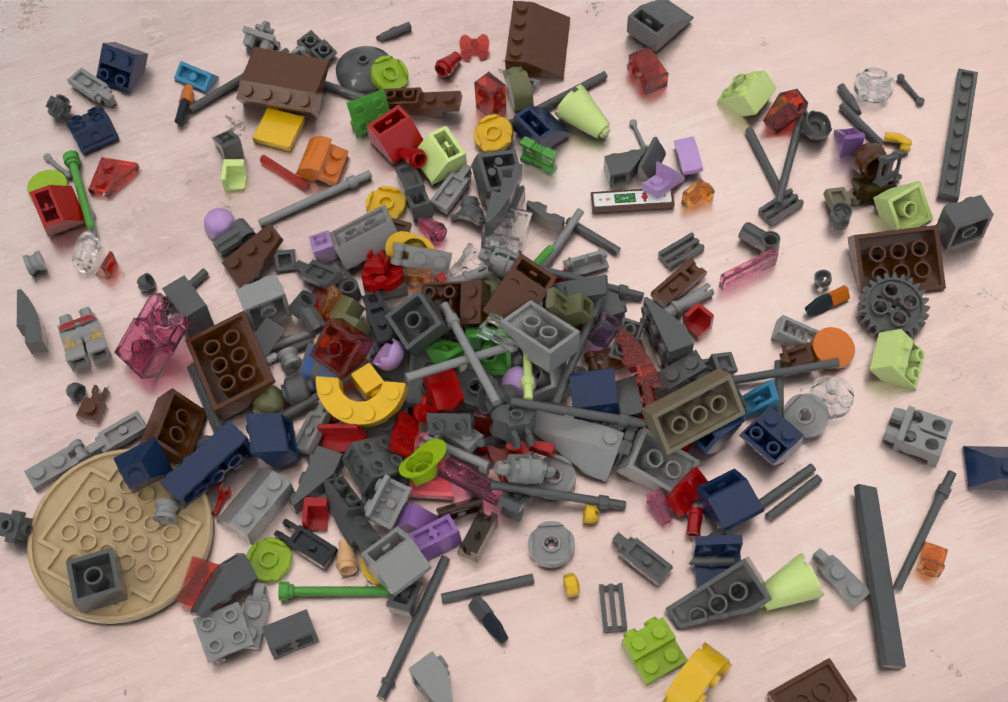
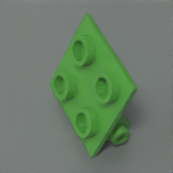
[346,89,390,137]

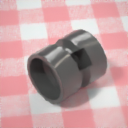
[476,384,519,414]

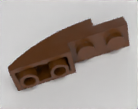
[384,87,463,117]

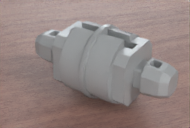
[478,247,519,278]
[494,453,556,485]

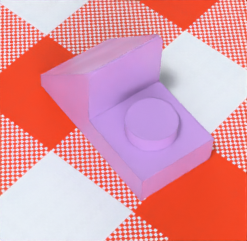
[642,161,685,198]
[309,230,338,264]

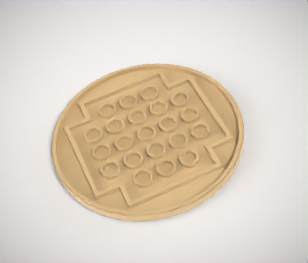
[27,449,213,624]

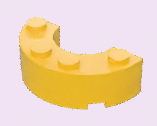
[316,376,408,428]
[663,642,732,702]

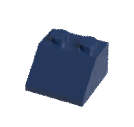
[569,368,619,422]

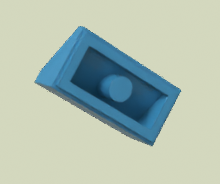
[174,61,219,93]

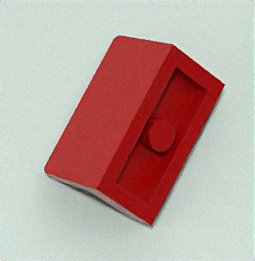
[423,368,465,413]
[317,424,369,455]

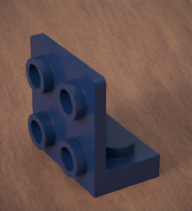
[66,107,119,154]
[692,534,743,588]

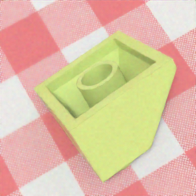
[873,181,933,230]

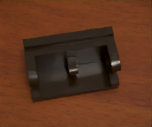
[457,508,498,563]

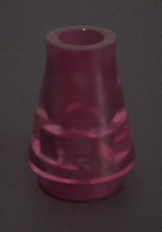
[417,216,447,242]
[646,488,674,524]

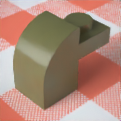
[503,66,534,112]
[546,287,594,326]
[329,293,371,338]

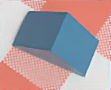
[742,379,779,419]

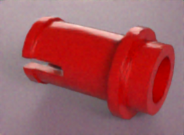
[686,506,705,537]

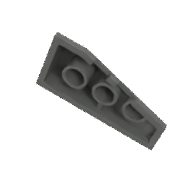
[665,556,772,629]

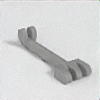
[418,430,494,477]

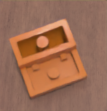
[295,136,349,186]

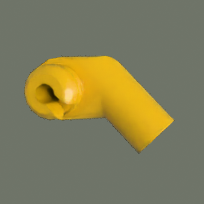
[884,132,912,152]

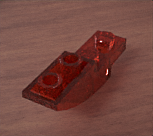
[615,326,662,408]

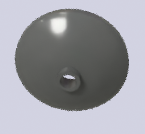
[336,46,388,94]

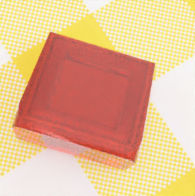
[95,251,118,279]
[472,412,493,437]

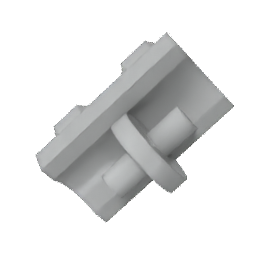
[242,21,281,50]

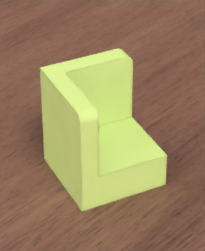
[221,159,247,191]

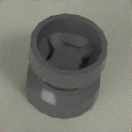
[828,202,853,231]

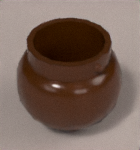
[852,142,887,179]

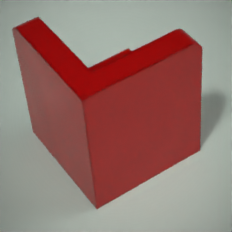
[682,302,714,341]
[302,497,330,532]

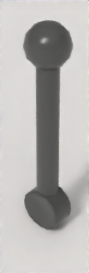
[897,74,925,106]

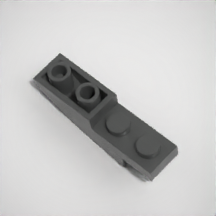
[638,349,709,407]
[324,477,381,552]

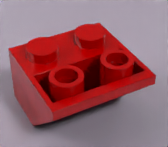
[366,105,423,165]
[29,185,85,237]

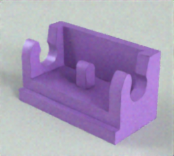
[407,514,462,561]

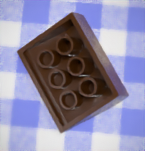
[505,1,570,80]
[236,47,330,118]
[847,225,946,297]
[185,310,276,421]

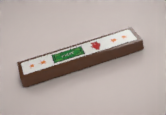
[590,188,675,213]

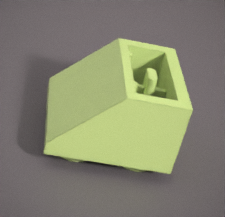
[717,70,777,117]
[418,126,467,185]
[869,329,925,390]

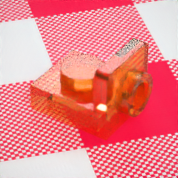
[681,178,715,208]
[404,267,435,288]
[916,541,948,577]

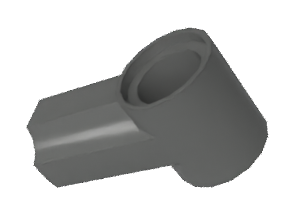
[211,218,256,256]
[738,222,780,258]
[330,263,361,302]
[289,290,327,336]

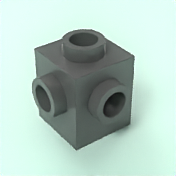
[0,510,33,544]

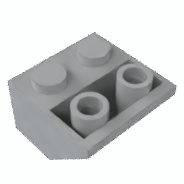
[361,527,432,597]

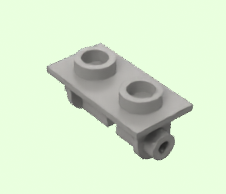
[563,248,609,276]

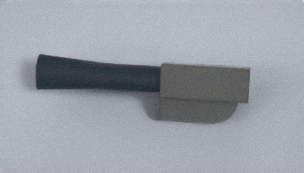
[468,595,508,643]

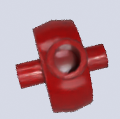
[413,395,434,423]

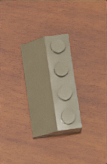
[641,368,746,455]

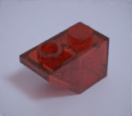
[763,88,808,135]

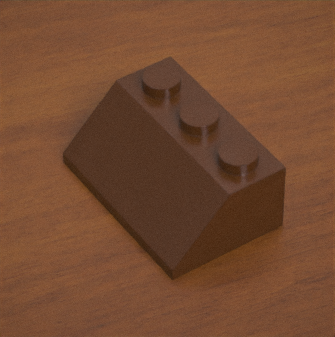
[139,388,206,464]

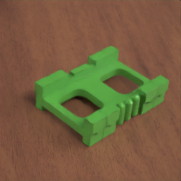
[520,136,557,175]

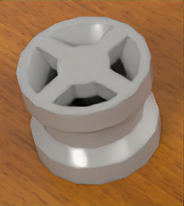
[23,250,47,275]
[277,347,302,374]
[153,499,179,525]

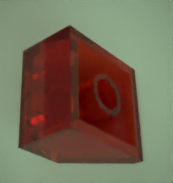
[309,318,375,379]

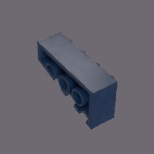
[160,421,254,508]

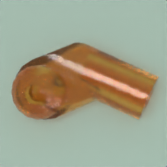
[318,285,341,317]

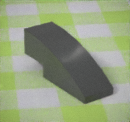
[395,164,433,221]
[16,289,49,354]

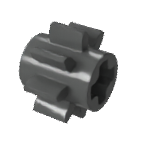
[45,94,72,119]

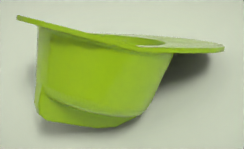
[399,439,447,486]

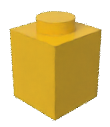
[351,363,383,401]

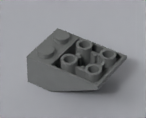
[627,0,694,52]
[640,297,694,368]

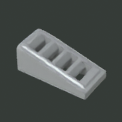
[771,315,819,348]

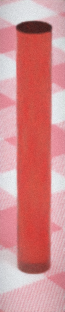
[260,155,311,191]

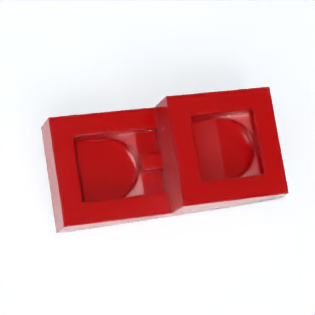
[389,410,419,458]
[505,441,556,459]
[665,466,708,517]

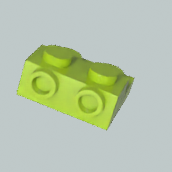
[621,617,688,687]

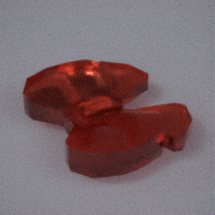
[459,34,489,61]

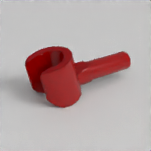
[212,483,232,516]

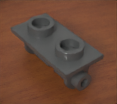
[427,413,475,436]

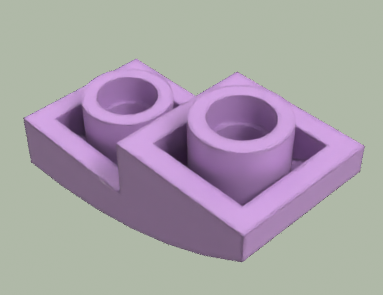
[674,136,703,175]

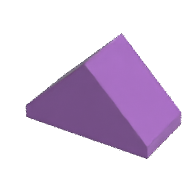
[834,128,865,157]
[393,503,438,534]

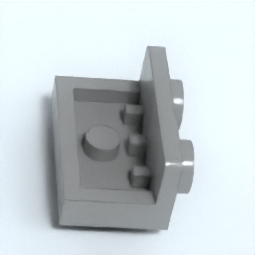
[364,474,412,531]

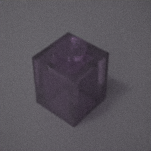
[588,310,622,349]

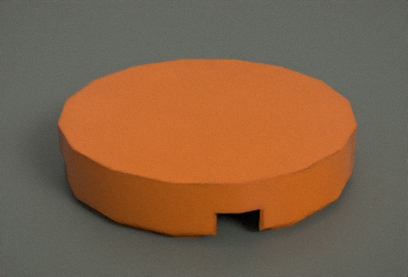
[811,327,855,369]

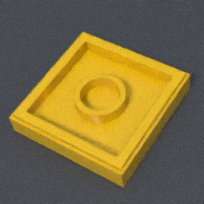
[252,108,305,152]

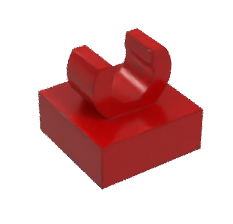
[363,249,391,274]

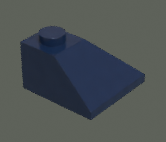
[113,437,174,494]
[962,446,1008,490]

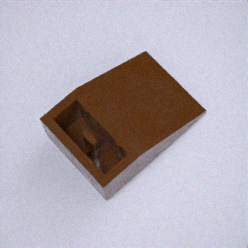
[482,253,557,323]
[421,280,491,328]

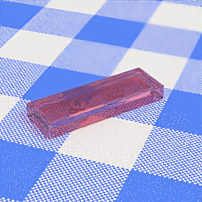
[719,248,779,291]
[437,457,505,506]

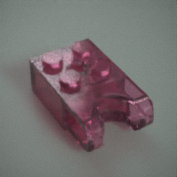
[114,293,191,379]

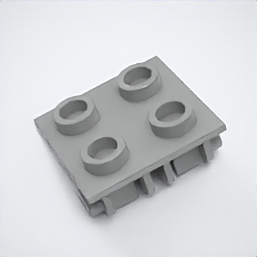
[193,602,254,664]

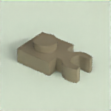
[823,187,861,211]

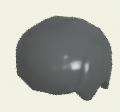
[802,110,832,141]

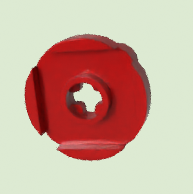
[361,264,404,293]

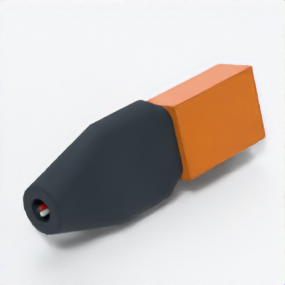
[175,84,194,124]
[805,285,850,314]

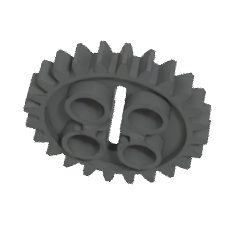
[857,272,930,338]

